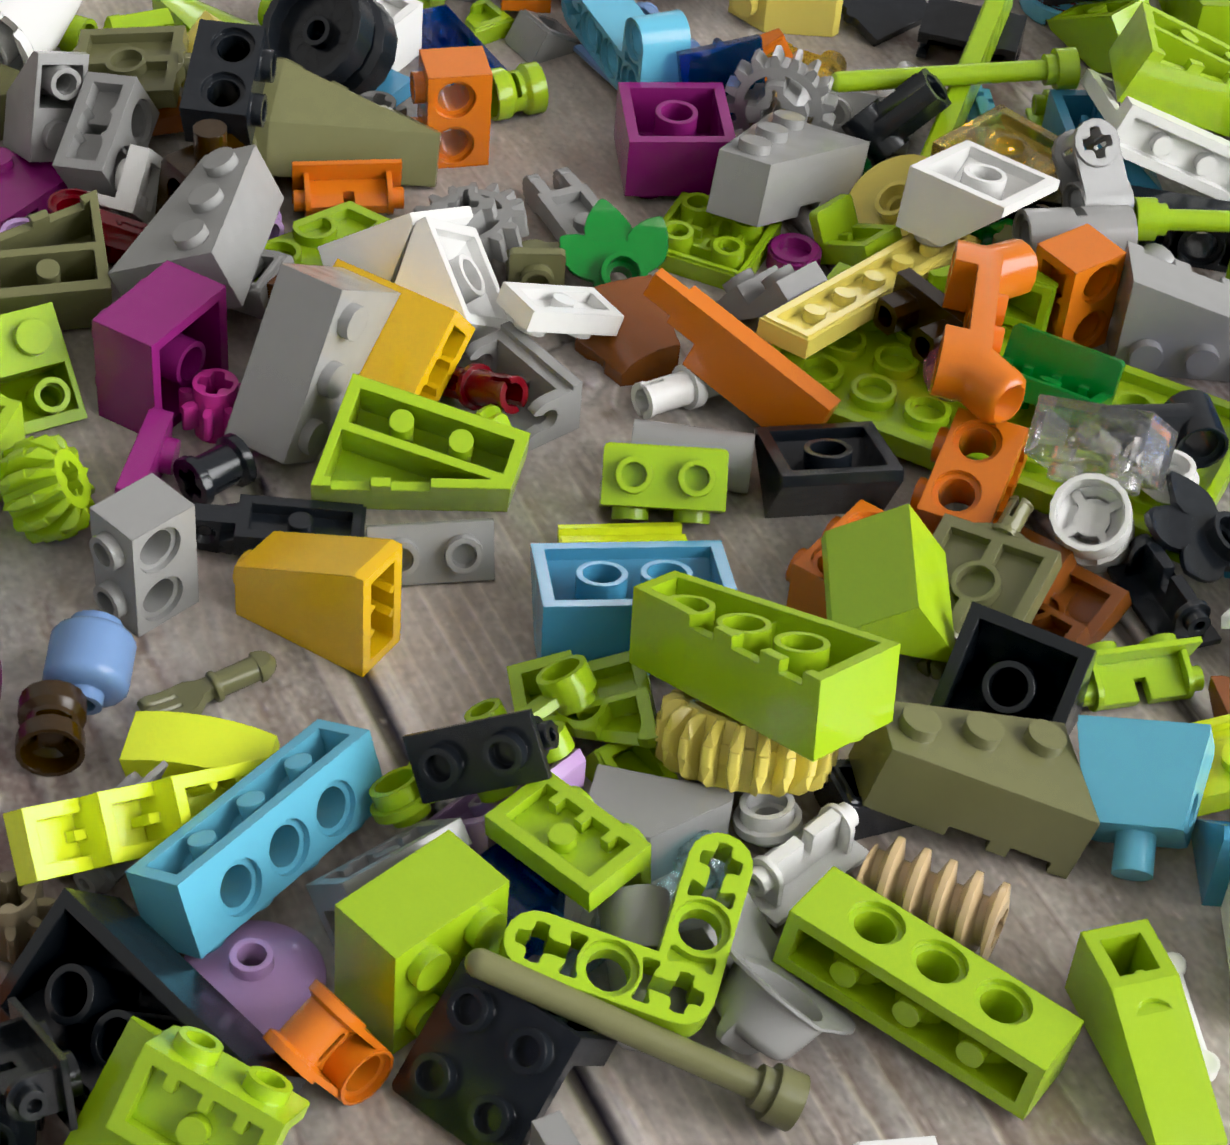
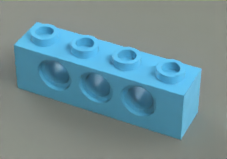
[125,719,382,959]

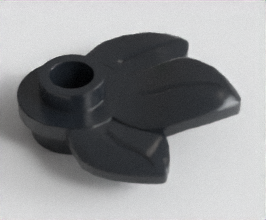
[1144,471,1230,583]

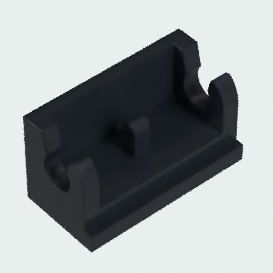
[916,0,1027,61]

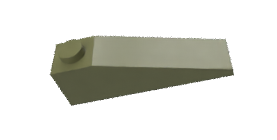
[252,57,441,187]

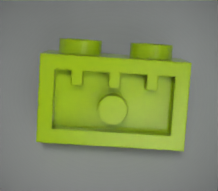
[484,772,651,913]
[105,1025,310,1145]

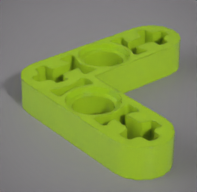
[498,832,753,1038]

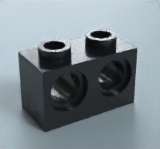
[179,19,277,146]

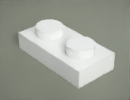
[495,281,625,339]

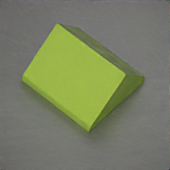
[821,503,955,662]

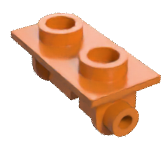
[292,159,404,217]

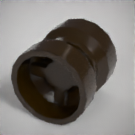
[15,680,87,777]

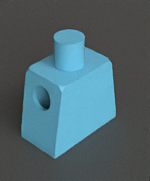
[1077,715,1215,881]

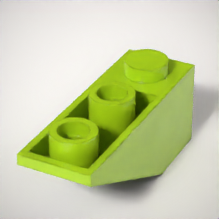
[1065,918,1228,1145]

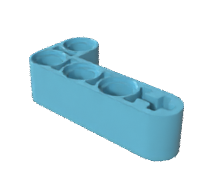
[561,0,691,90]

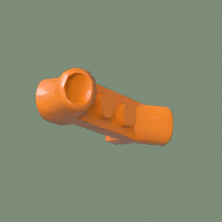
[929,238,1038,425]

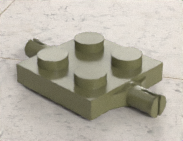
[72,25,192,110]
[917,495,1062,680]

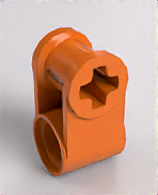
[262,978,394,1106]

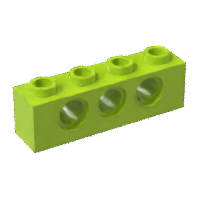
[772,866,1085,1120]

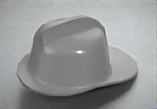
[714,949,856,1062]

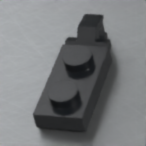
[193,494,367,555]

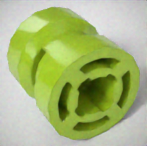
[491,61,549,121]

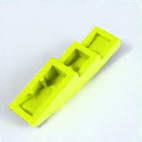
[3,757,269,886]

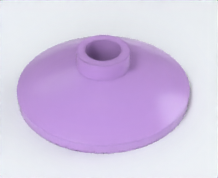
[184,920,326,1035]

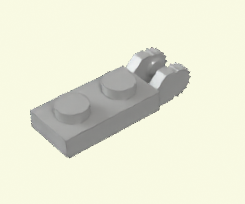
[522,167,599,242]

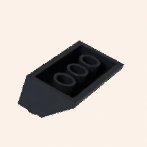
[0,888,307,1111]

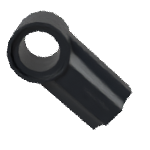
[841,68,952,167]
[1099,389,1229,469]

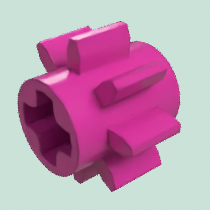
[178,368,241,444]

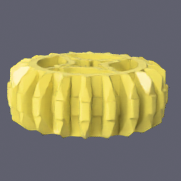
[655,688,839,798]

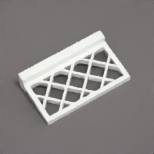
[1080,68,1230,201]

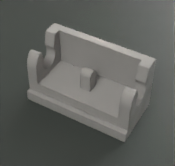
[463,321,583,451]

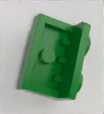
[1002,323,1125,430]

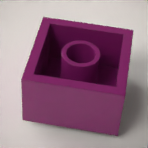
[614,82,736,199]
[91,260,229,433]

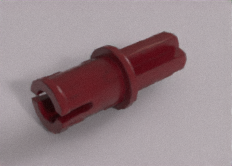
[442,363,529,414]

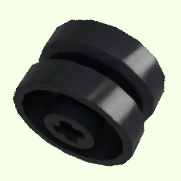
[262,0,398,95]

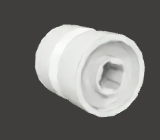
[1049,473,1135,573]

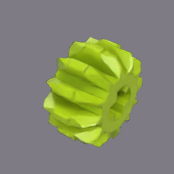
[0,434,95,544]

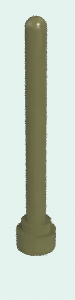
[464,948,811,1132]

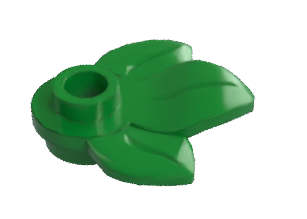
[559,198,668,287]

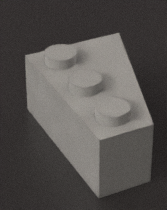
[706,110,870,227]
[108,144,284,310]
[1106,241,1230,382]
[224,263,401,464]

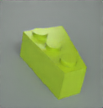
[1108,1,1230,137]
[310,373,531,512]

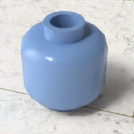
[42,610,137,715]

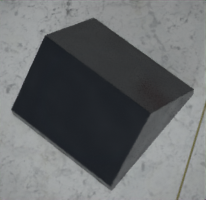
[754,421,904,518]
[930,601,1097,735]

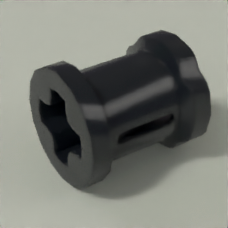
[173,433,257,504]

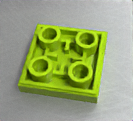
[657,192,782,290]

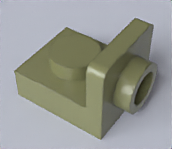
[505,239,566,285]

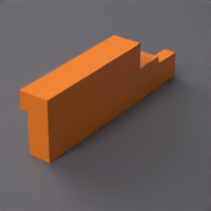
[643,268,841,427]

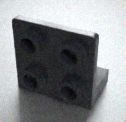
[392,956,618,1145]

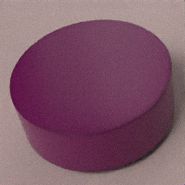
[765,233,822,271]

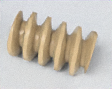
[856,836,1011,961]

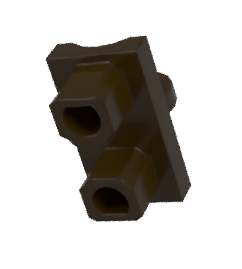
[873,268,965,367]

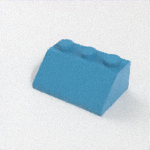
[530,540,737,675]

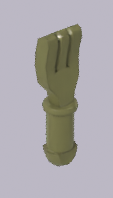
[137,651,277,715]

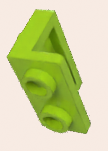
[599,442,729,525]

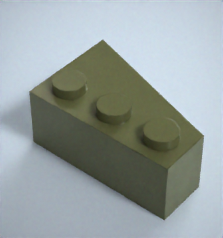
[0,190,112,330]
[848,701,1100,879]

